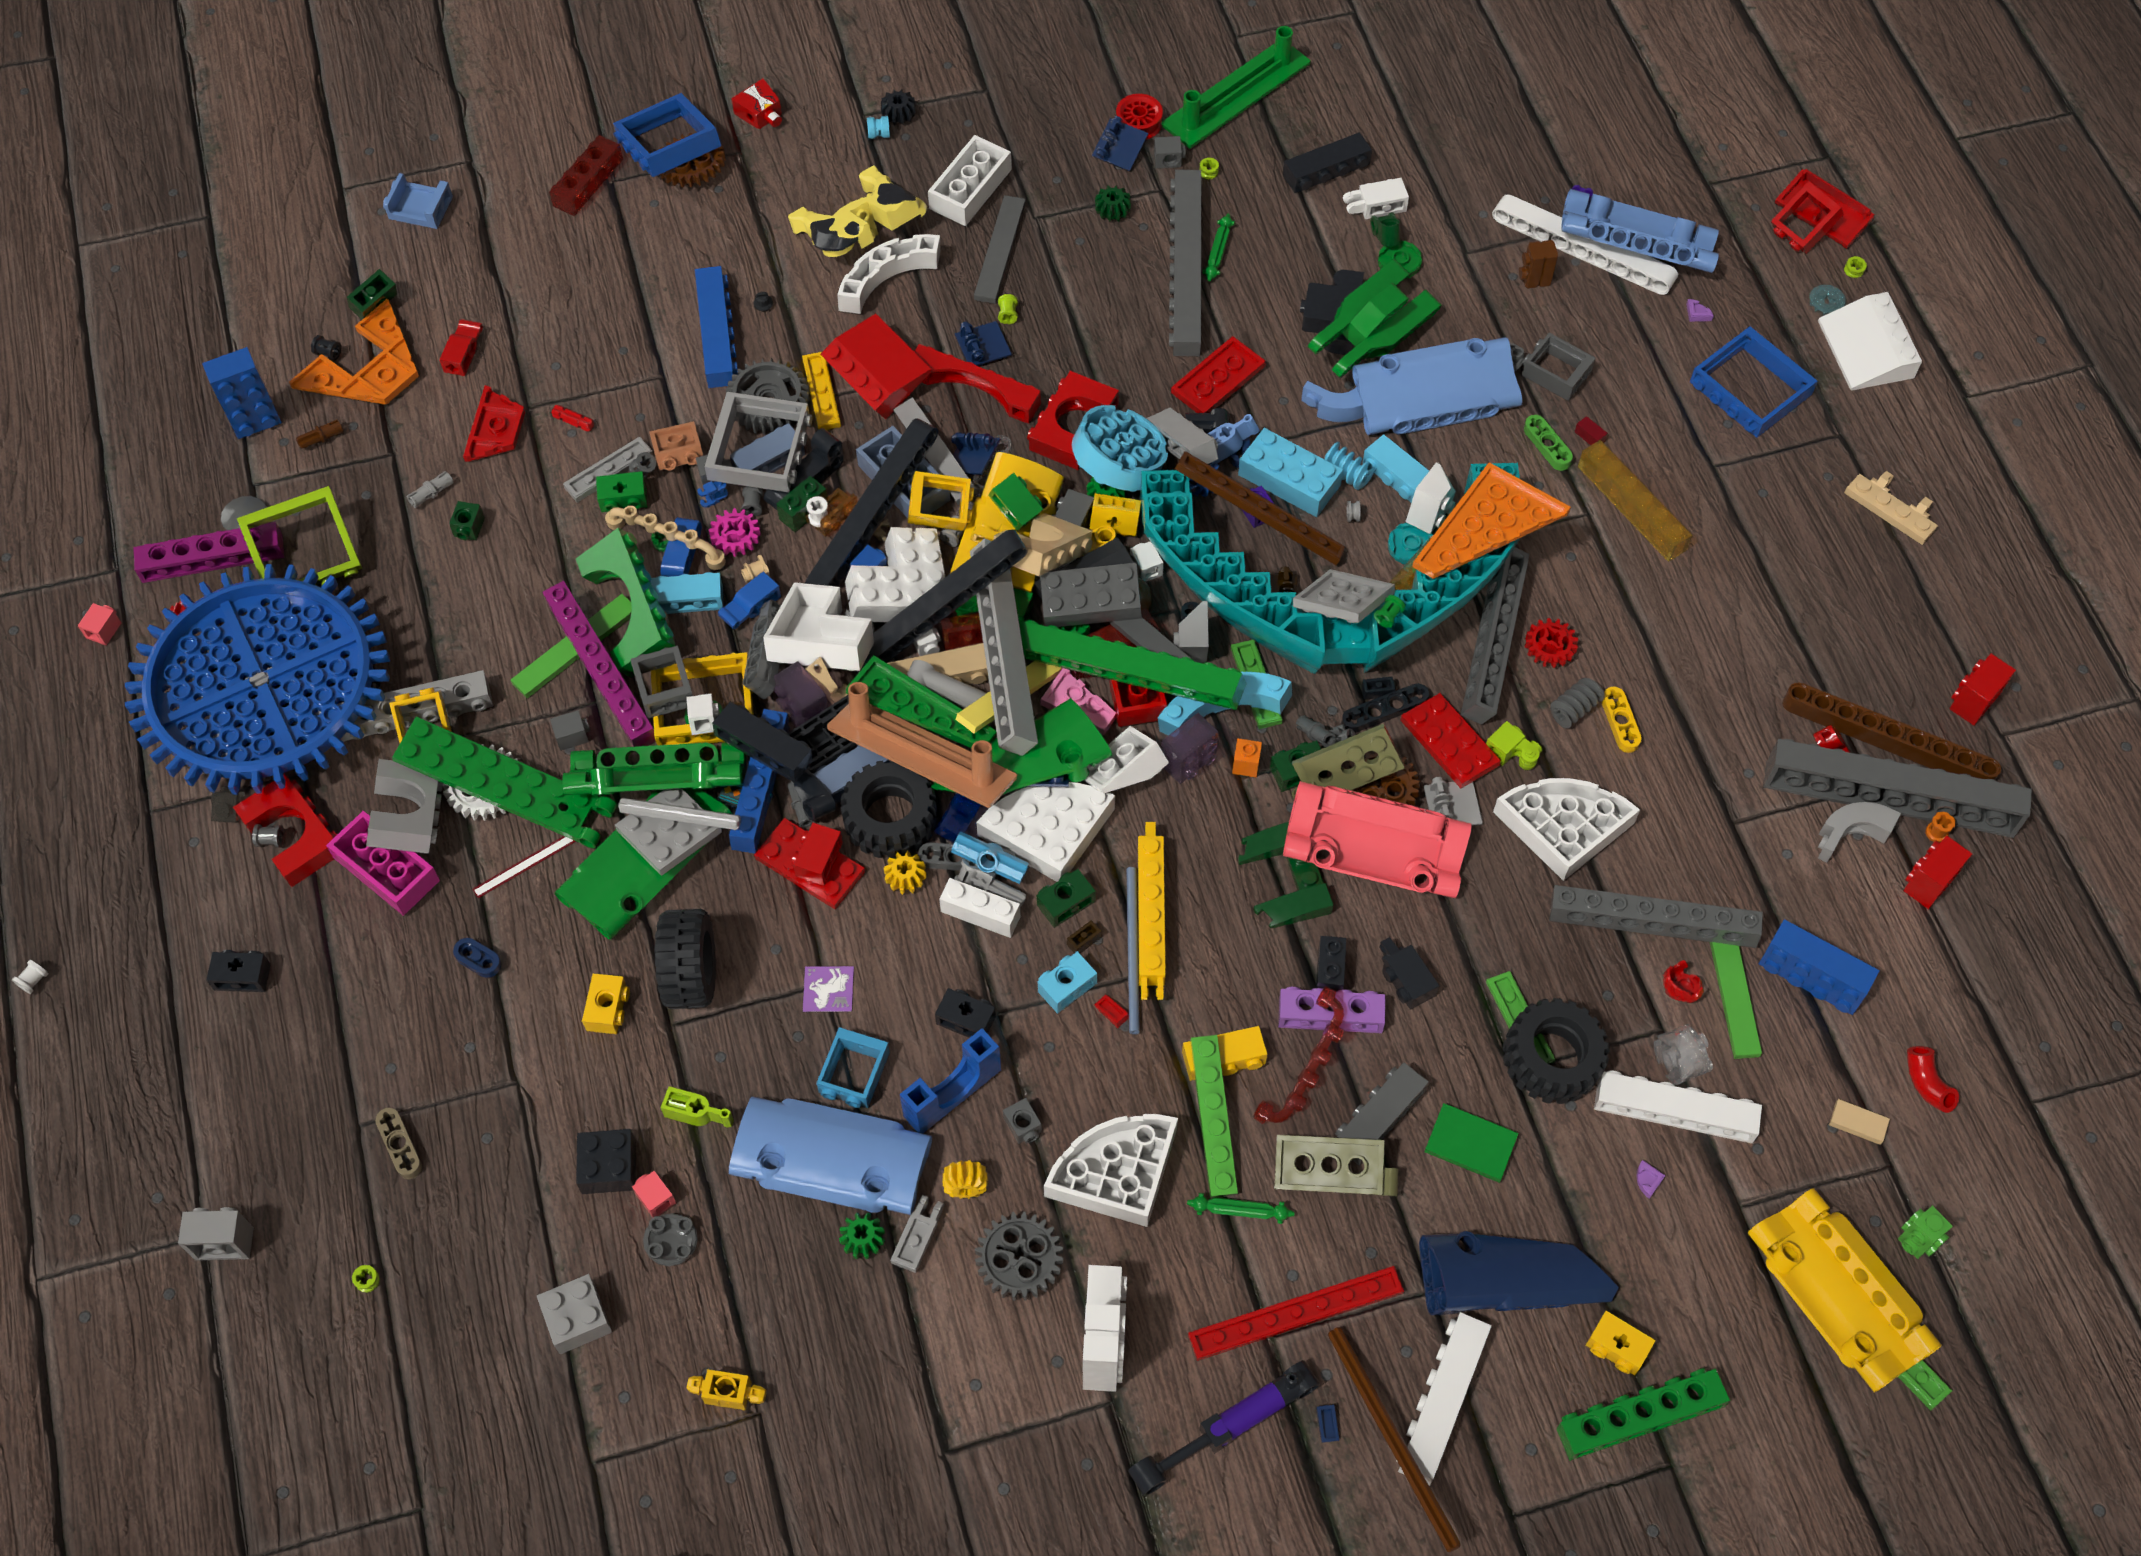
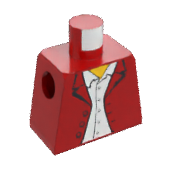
[731,79,782,129]

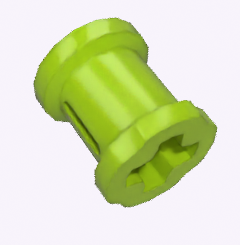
[998,294,1018,324]

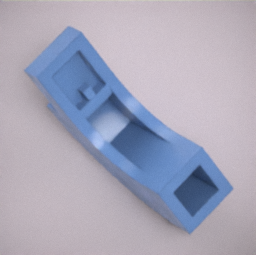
[1301,381,1364,422]

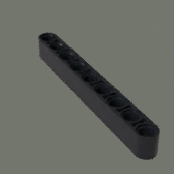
[805,418,938,587]
[855,529,1028,674]

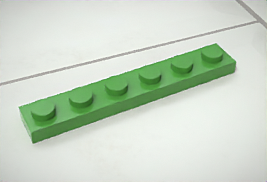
[1190,1035,1238,1198]

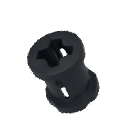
[311,335,342,361]

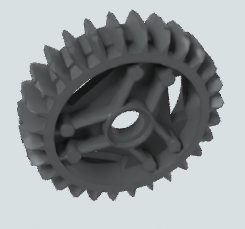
[726,358,810,435]

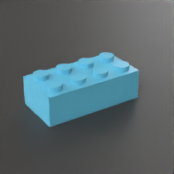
[1238,428,1343,517]

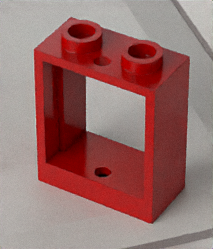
[1771,181,1844,254]

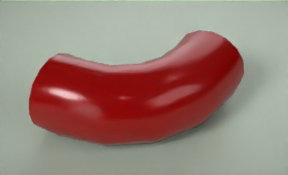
[1907,1046,1959,1113]

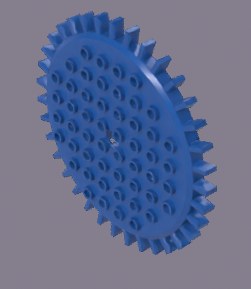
[124,564,390,795]

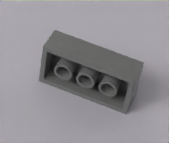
[1040,563,1142,627]

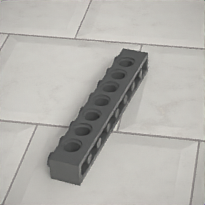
[1461,547,1529,725]
[1549,885,1763,948]

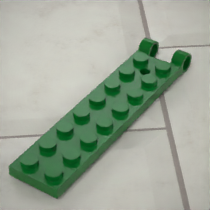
[392,717,618,849]

